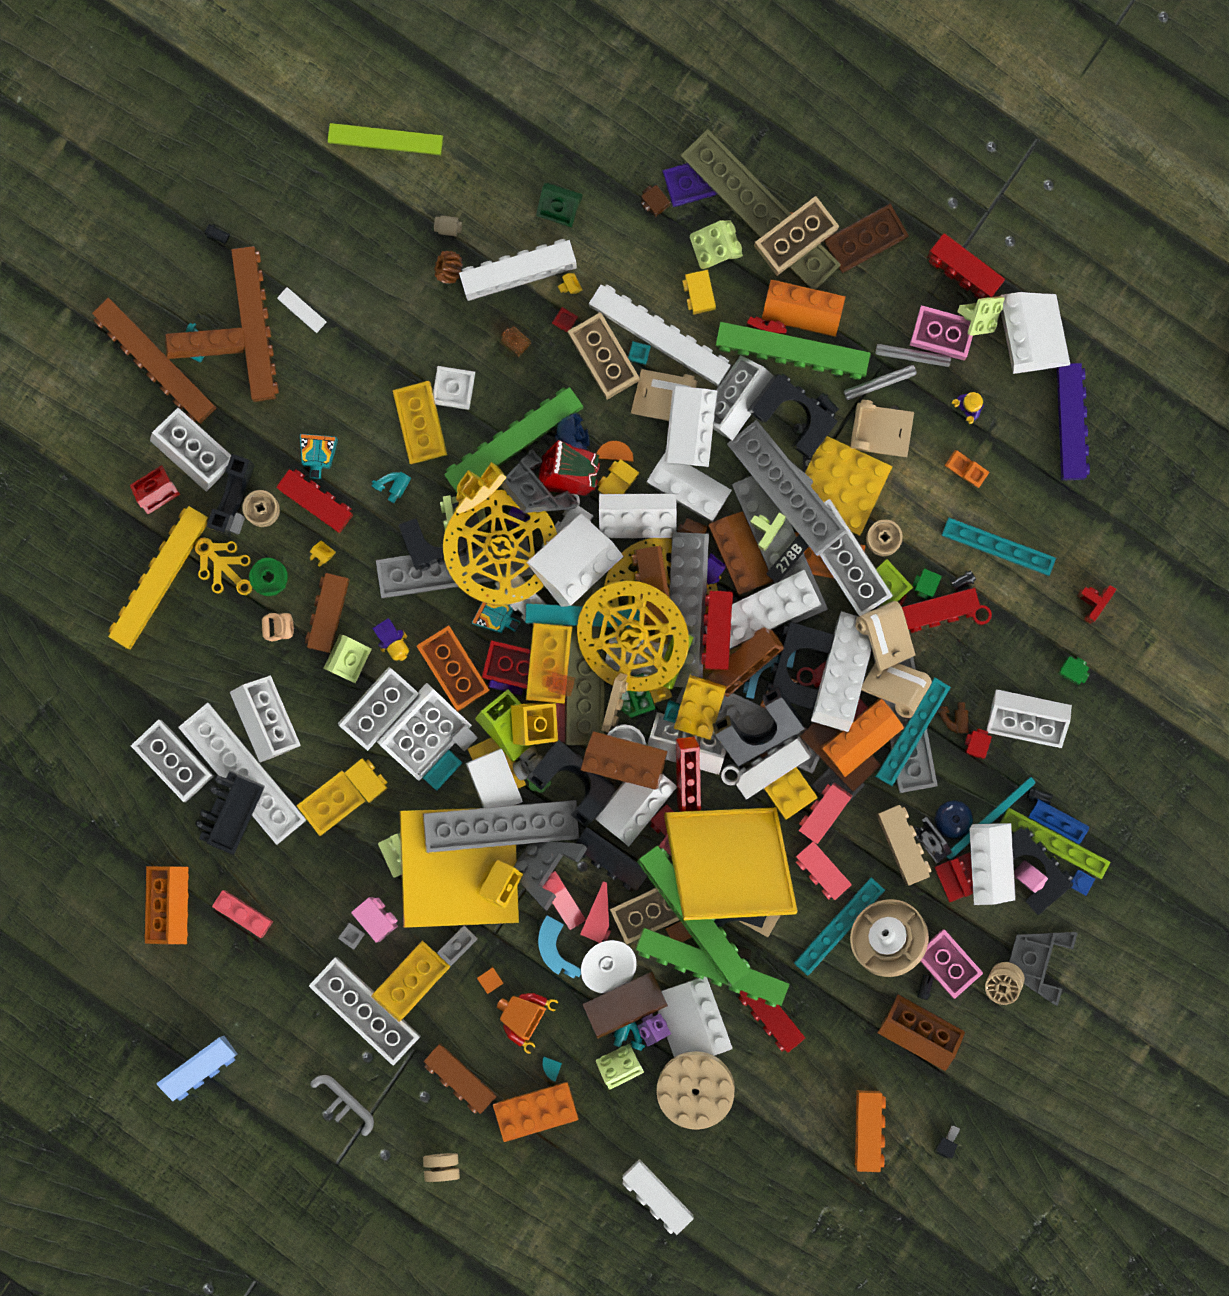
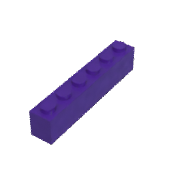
[1056,363,1090,480]

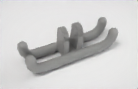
[310,1075,374,1136]

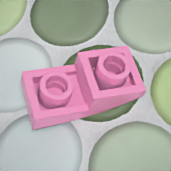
[1014,860,1048,893]

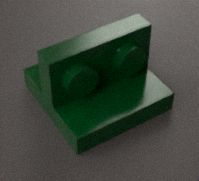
[536,183,583,228]

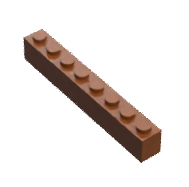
[231,246,279,402]
[92,298,216,424]

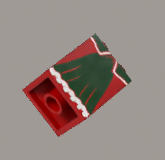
[538,440,600,496]

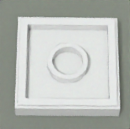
[433,366,475,410]

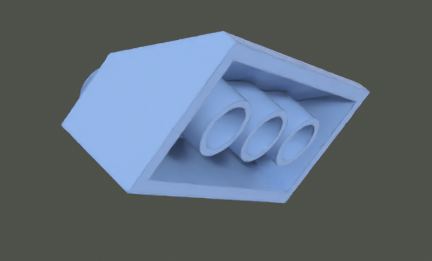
[156,1036,237,1101]

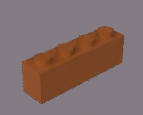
[165,328,245,359]
[305,573,350,653]
[708,627,784,697]
[423,1043,497,1114]

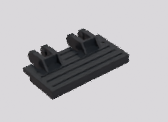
[195,770,265,855]

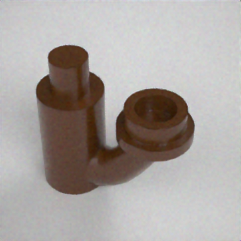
[936,702,969,734]

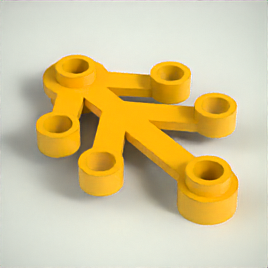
[195,537,252,595]

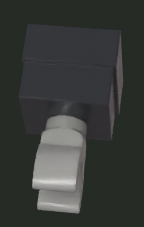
[934,1126,960,1160]

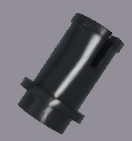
[204,224,230,245]
[816,392,839,414]
[950,570,976,592]
[1027,787,1053,805]
[916,975,934,1000]

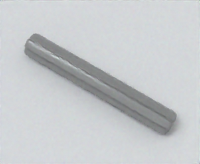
[875,344,951,367]
[844,365,917,400]

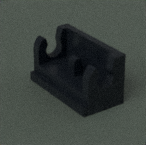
[914,817,952,864]

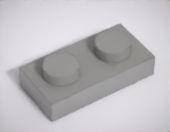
[437,925,478,966]

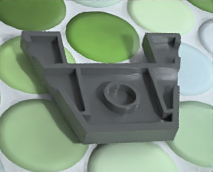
[501,449,578,513]
[514,841,587,911]
[1009,932,1077,1006]

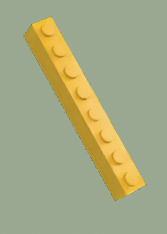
[108,506,209,650]

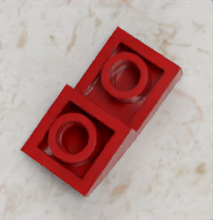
[746,316,787,335]

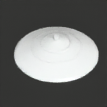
[581,940,637,993]

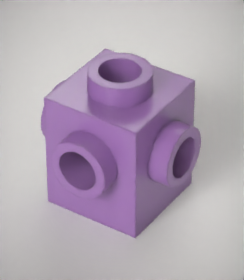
[637,1014,671,1046]

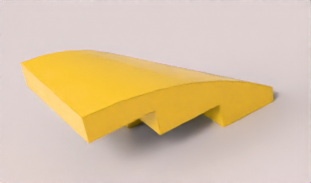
[455,462,506,514]

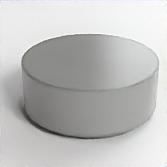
[513,760,530,780]

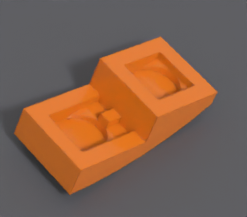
[945,450,989,488]

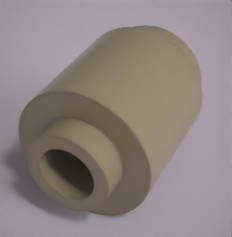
[434,215,462,237]

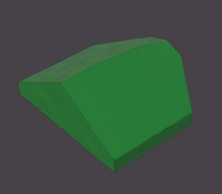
[621,673,656,718]

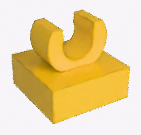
[558,273,583,294]
[310,541,336,567]
[650,686,672,704]

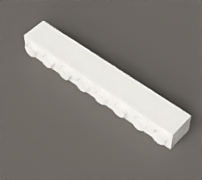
[589,285,731,387]

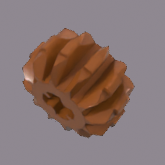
[434,251,463,284]

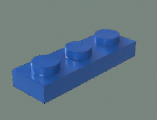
[1029,799,1089,844]

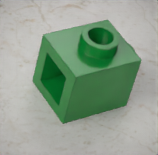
[913,569,942,600]
[1058,656,1090,685]

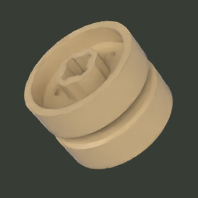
[243,490,280,527]
[866,520,903,556]
[985,962,1025,1005]
[423,1153,460,1182]

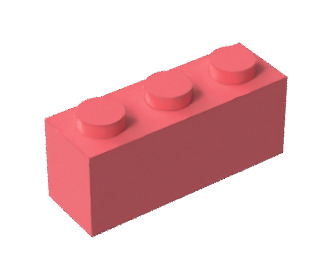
[799,782,853,844]
[796,841,852,900]
[212,890,273,938]

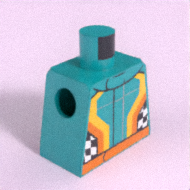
[300,434,338,479]
[472,595,520,634]

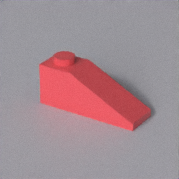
[543,871,586,930]
[580,881,611,943]

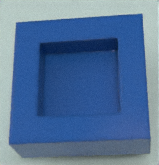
[1071,870,1095,896]

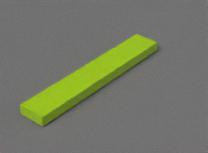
[328,123,443,156]
[999,808,1111,879]

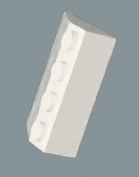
[1001,292,1070,374]
[526,513,623,607]
[377,683,472,781]
[658,976,733,1057]

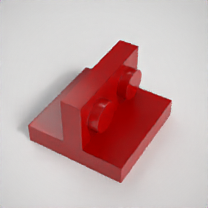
[130,465,180,514]
[1077,585,1117,624]
[934,852,973,903]

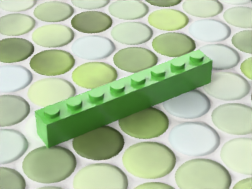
[716,322,870,379]
[444,387,583,493]
[637,846,751,987]
[635,928,789,1008]

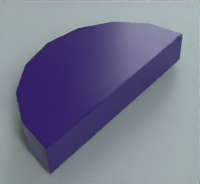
[488,680,523,695]

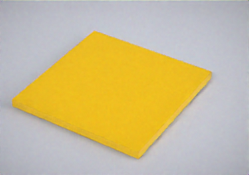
[664,807,797,920]
[400,808,519,927]

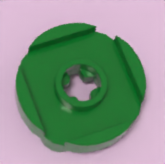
[249,558,288,596]

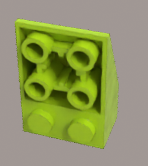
[475,689,532,762]

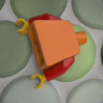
[497,993,558,1054]

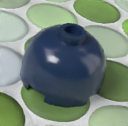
[555,413,590,450]
[934,800,973,839]

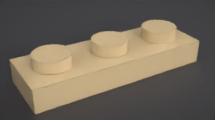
[602,673,628,733]

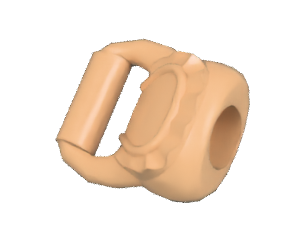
[261,613,294,641]

